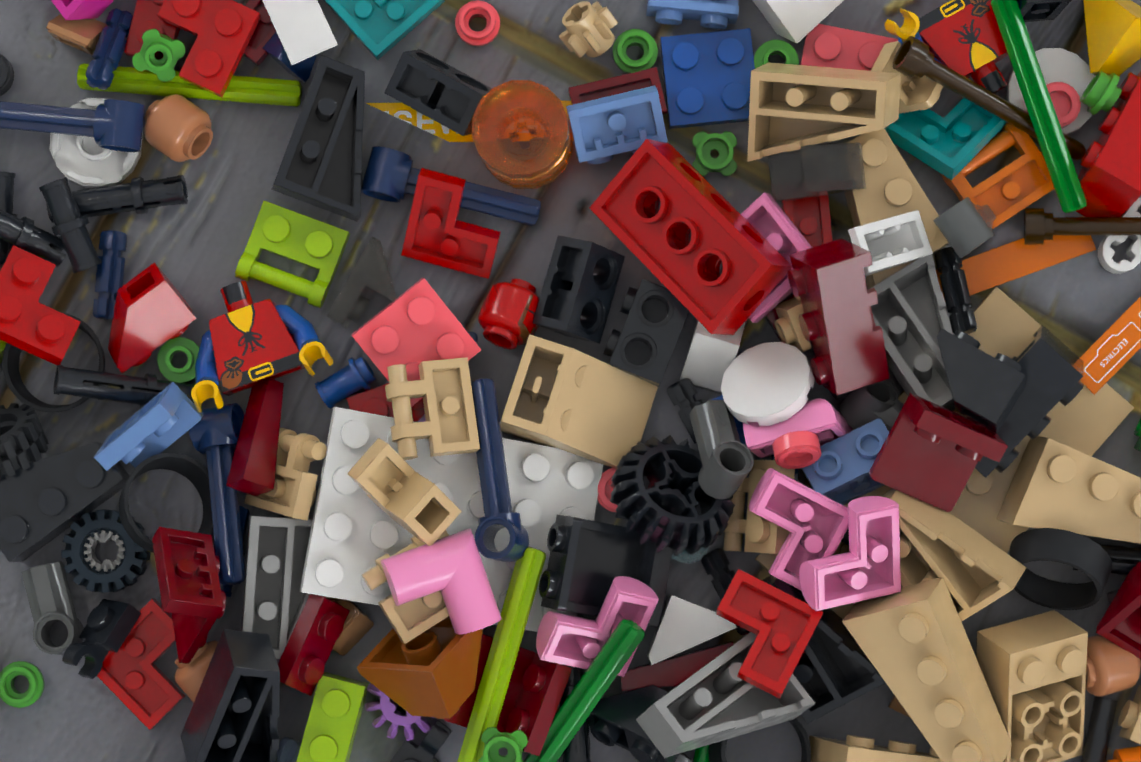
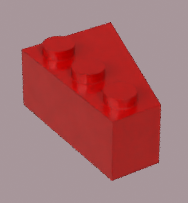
[1076,71,1141,217]

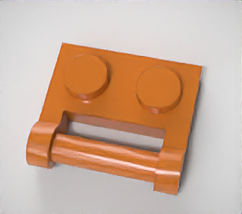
[940,123,1055,230]

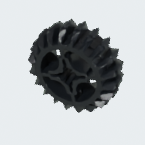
[610,435,735,556]

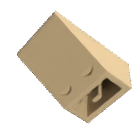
[500,334,658,469]
[977,610,1088,762]

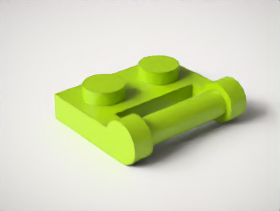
[235,201,350,308]

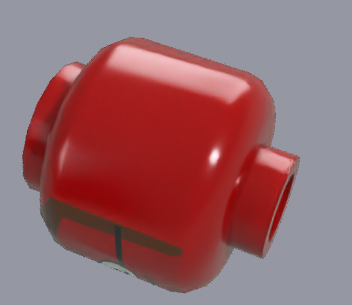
[478,278,539,350]

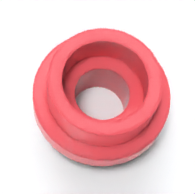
[455,0,500,46]

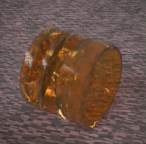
[472,80,573,189]

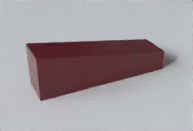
[226,378,284,497]
[620,641,734,691]

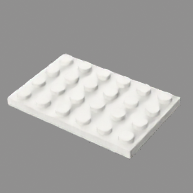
[300,407,603,632]

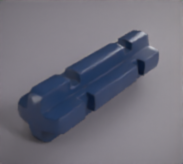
[86,8,133,90]
[93,230,127,320]

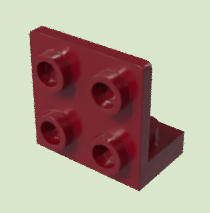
[869,393,1008,512]
[152,527,226,664]
[443,633,572,756]

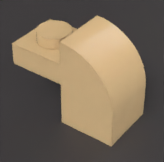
[347,438,462,546]

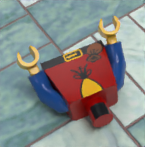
[884,0,1008,94]
[191,281,333,413]

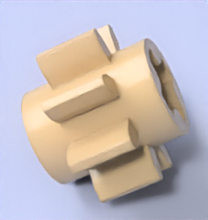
[559,1,618,58]

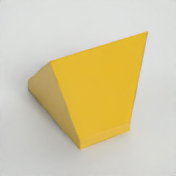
[1083,0,1141,76]

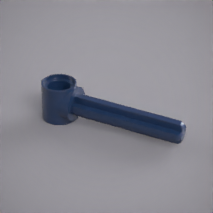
[0,99,145,152]
[361,146,541,226]
[471,379,529,562]
[189,403,246,585]

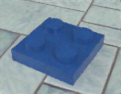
[660,28,755,129]

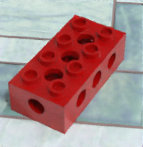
[589,139,792,335]

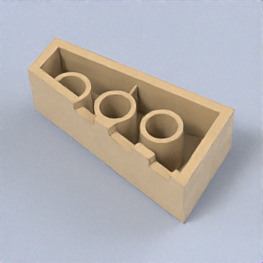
[996,436,1141,544]
[842,577,1012,762]

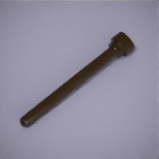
[893,36,1086,160]
[1024,208,1141,245]

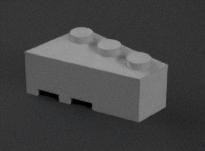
[871,254,955,411]
[241,516,312,659]
[636,632,815,758]

